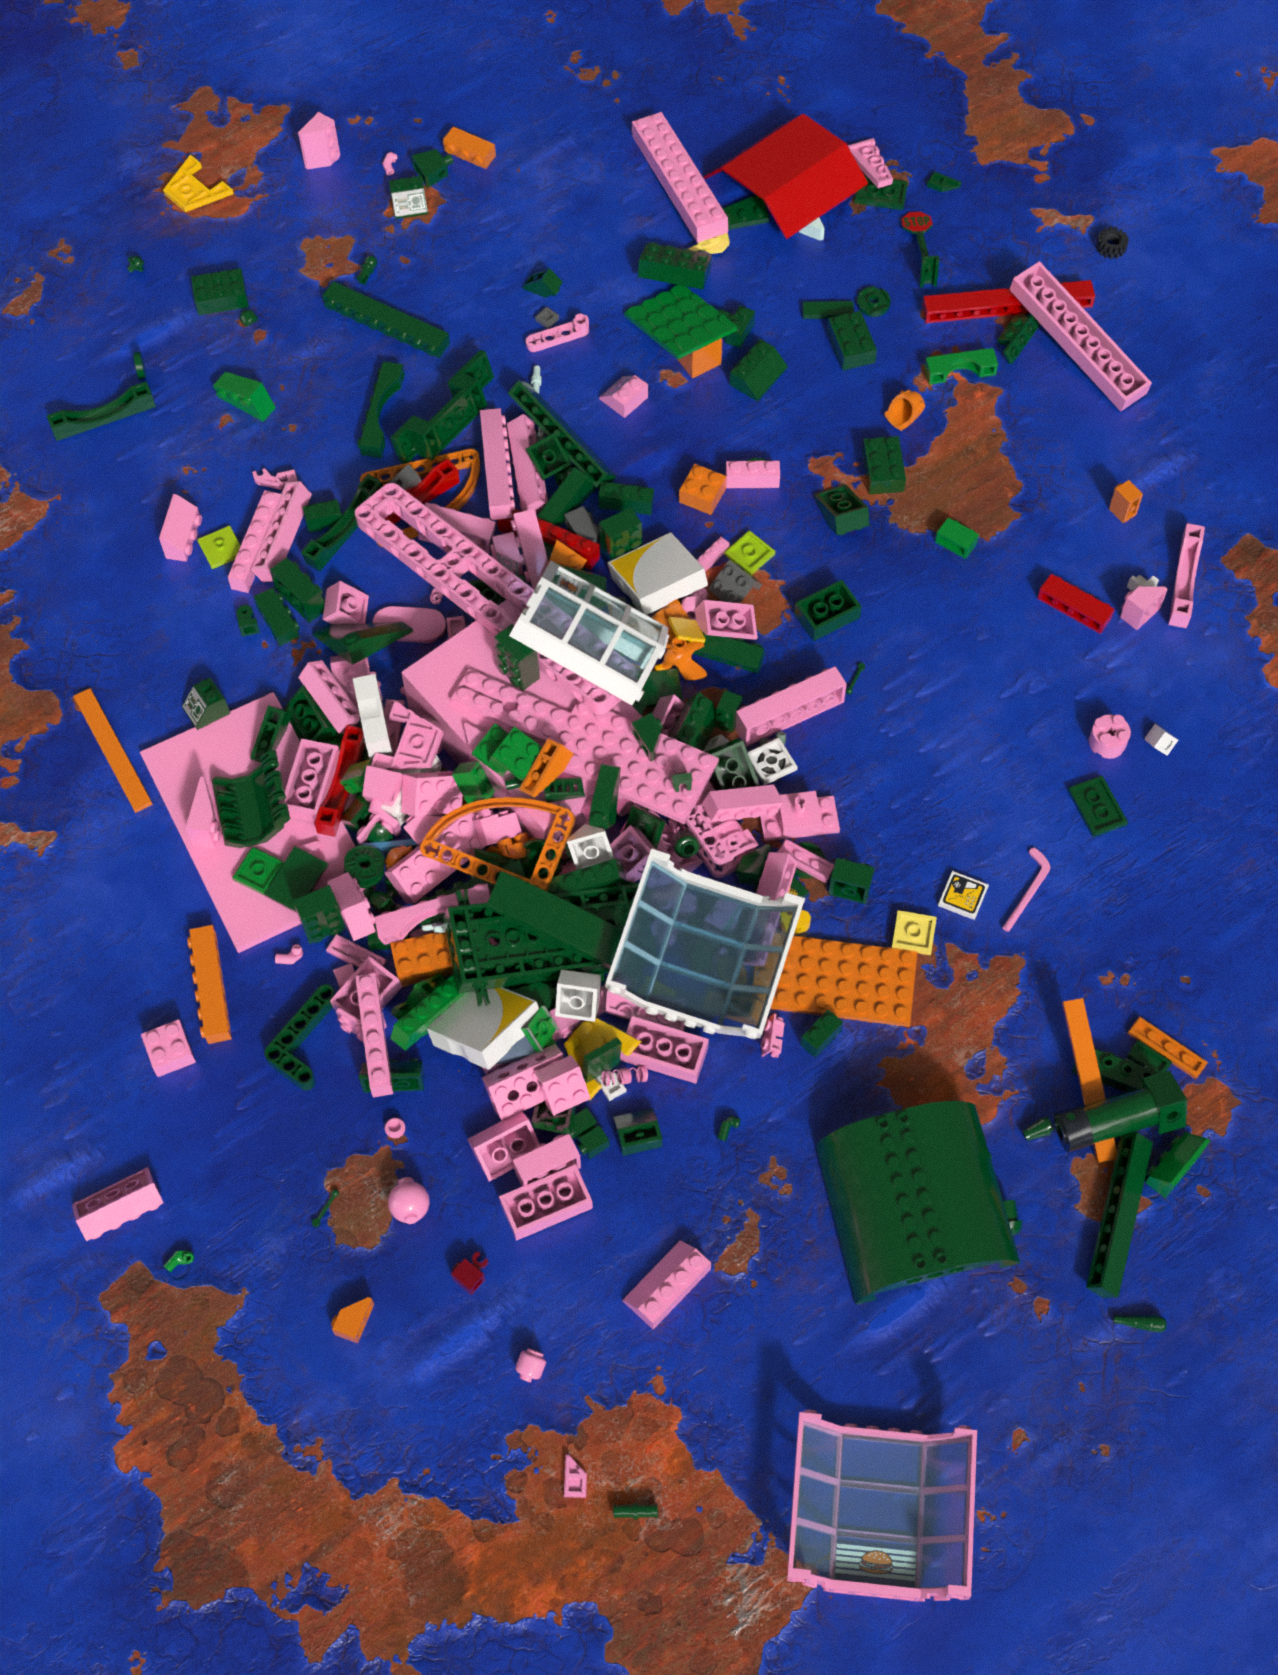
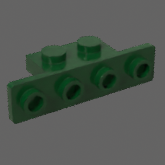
[998,314,1041,364]

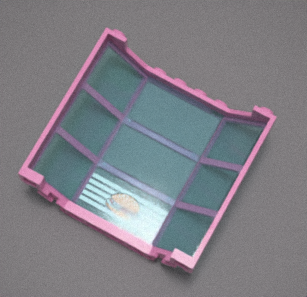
[787,1410,977,1602]

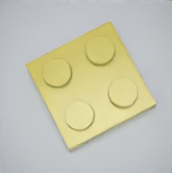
[892,910,937,955]

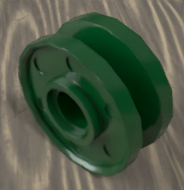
[344,845,385,889]

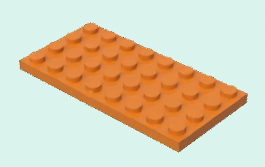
[753,934,917,1027]

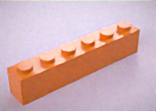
[187,925,232,1044]

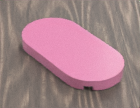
[373,606,446,643]

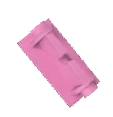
[761,1013,785,1057]

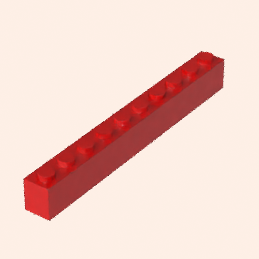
[922,280,1095,323]

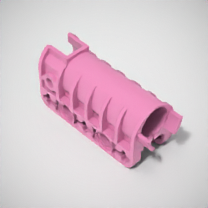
[678,781,759,878]

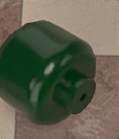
[239,310,258,326]

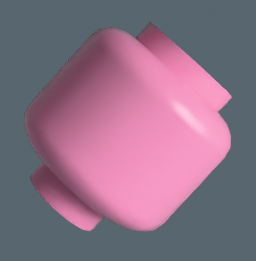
[515,1348,546,1382]

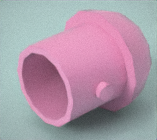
[681,588,708,620]

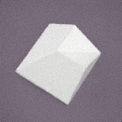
[567,824,615,870]

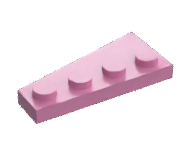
[848,138,893,188]
[605,991,686,1031]

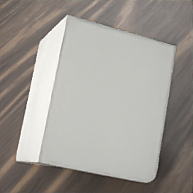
[1127,575,1159,591]
[1145,724,1178,756]

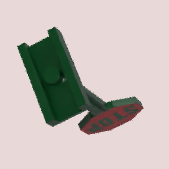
[901,212,939,288]

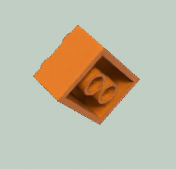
[390,932,454,987]

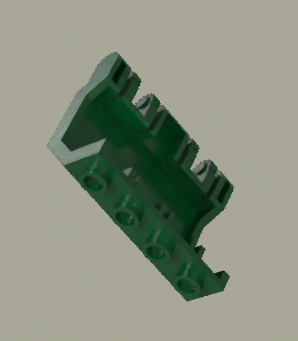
[212,750,291,848]

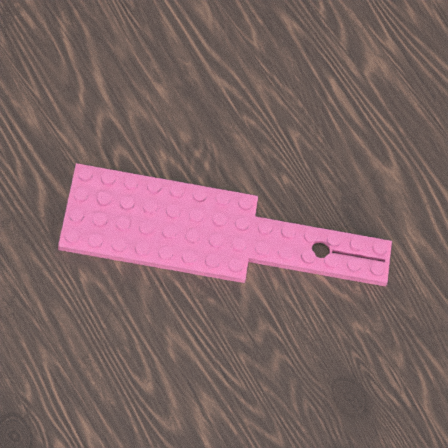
[450,669,719,824]

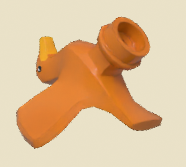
[655,637,707,680]

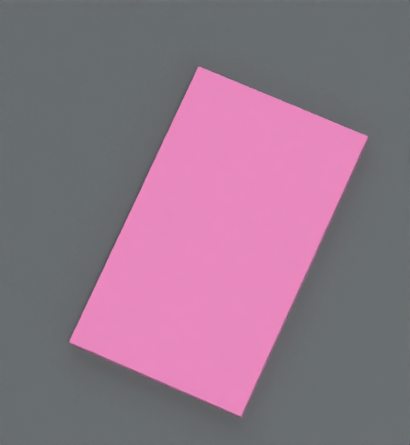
[140,692,376,953]

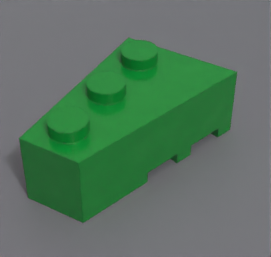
[213,372,276,422]

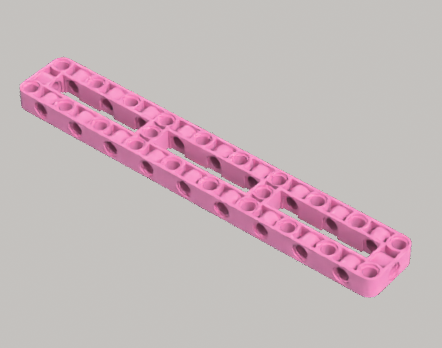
[355,483,637,715]

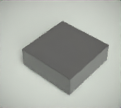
[535,307,559,329]

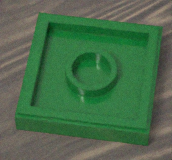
[232,847,284,896]

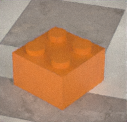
[679,464,727,515]

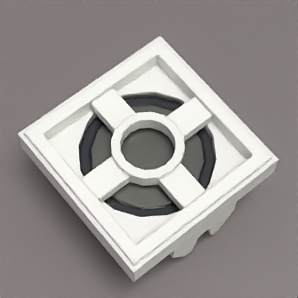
[748,738,797,785]

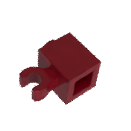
[451,1252,489,1296]

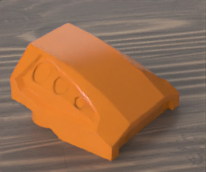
[484,832,535,859]

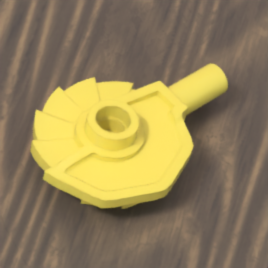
[688,233,730,254]

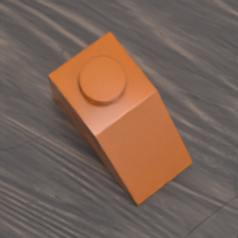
[331,1297,374,1343]

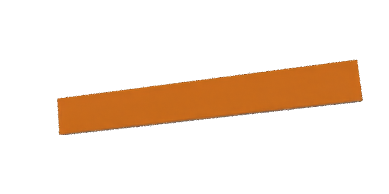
[73,688,153,813]
[1062,998,1117,1163]

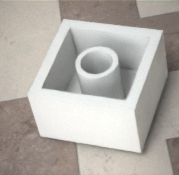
[555,970,601,1022]

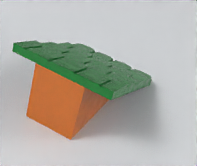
[624,285,737,379]

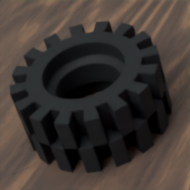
[1096,227,1129,259]

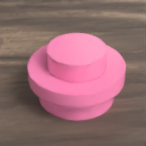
[385,1118,405,1138]

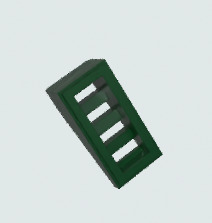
[544,778,585,803]

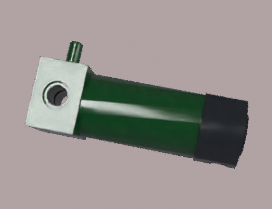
[1054,1070,1187,1152]

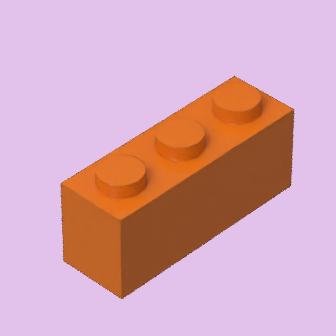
[443,127,496,169]

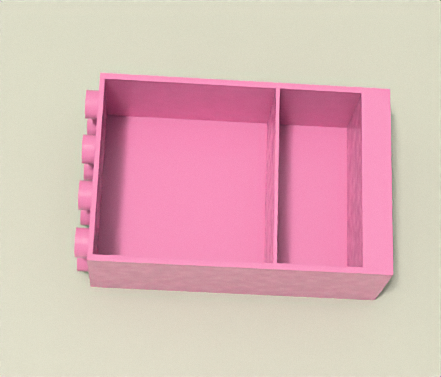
[401,600,642,860]

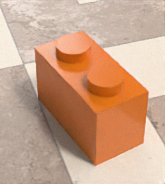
[1109,480,1143,523]

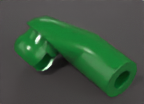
[163,1250,194,1272]

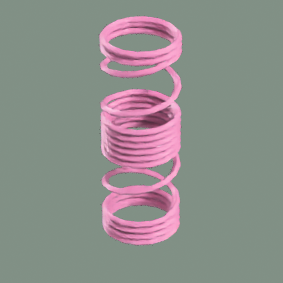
[602,1066,648,1086]

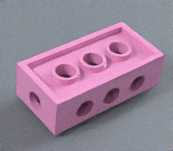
[482,1044,564,1121]

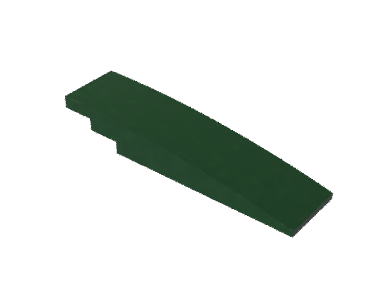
[485,871,644,977]

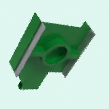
[521,1006,559,1052]

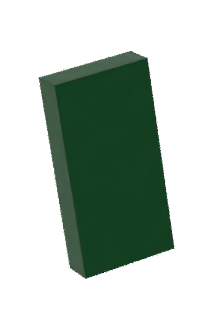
[1126,1040,1172,1073]

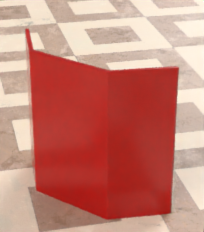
[704,114,868,239]

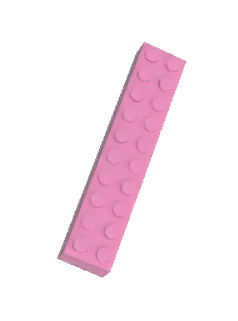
[632,112,728,243]
[1010,261,1152,411]

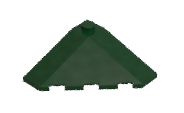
[313,622,413,665]

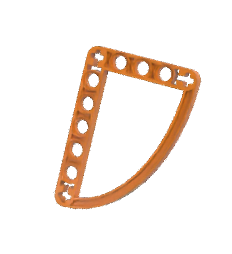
[360,449,480,547]
[420,797,575,891]

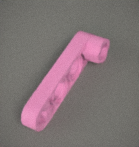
[526,314,589,352]

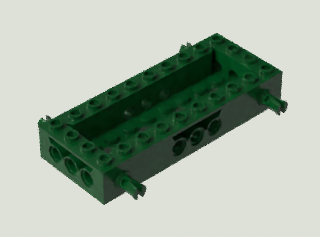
[443,882,656,1007]

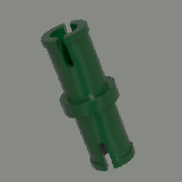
[613,1502,658,1520]

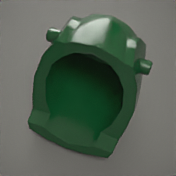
[523,839,563,879]

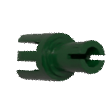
[364,887,397,914]

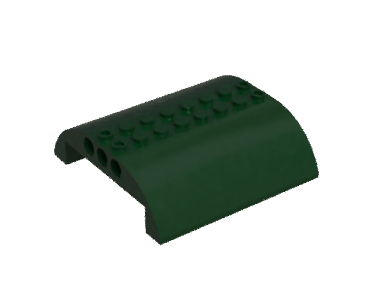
[816,1101,1020,1305]

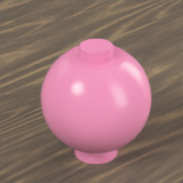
[388,1177,430,1224]

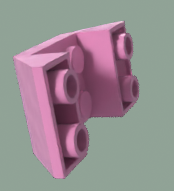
[330,656,370,711]

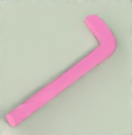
[1003,848,1050,932]

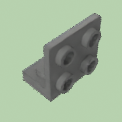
[708,560,763,604]

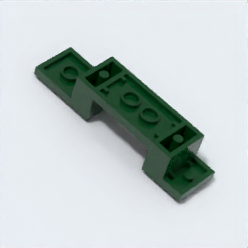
[390,350,494,464]

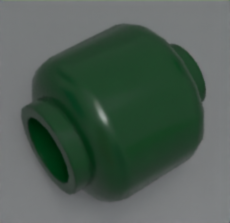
[672,830,699,858]

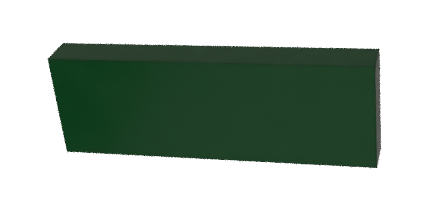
[802,301,854,319]

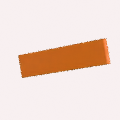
[1128,1016,1208,1079]

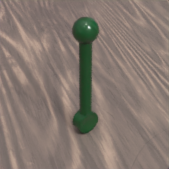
[846,663,865,695]
[312,1189,339,1228]

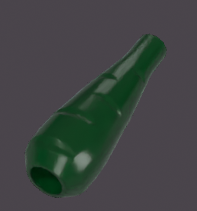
[1113,1315,1166,1333]

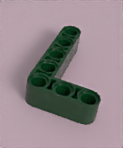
[264,984,335,1091]

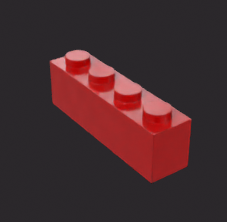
[1037,574,1115,634]

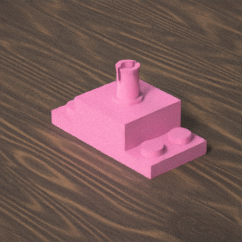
[760,791,840,842]

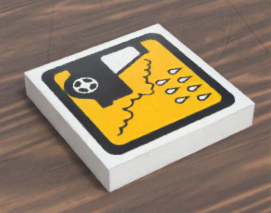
[938,871,989,920]

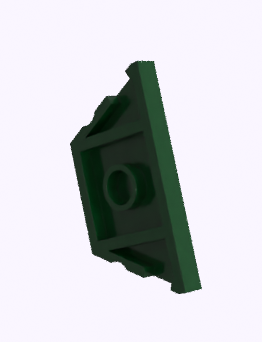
[532,1101,576,1135]

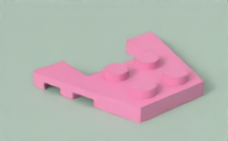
[371,701,444,771]

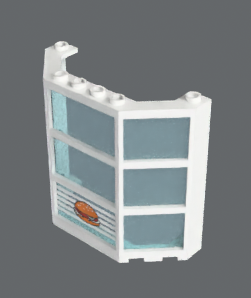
[509,561,670,705]

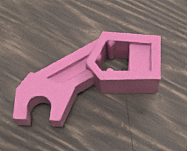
[252,469,298,492]

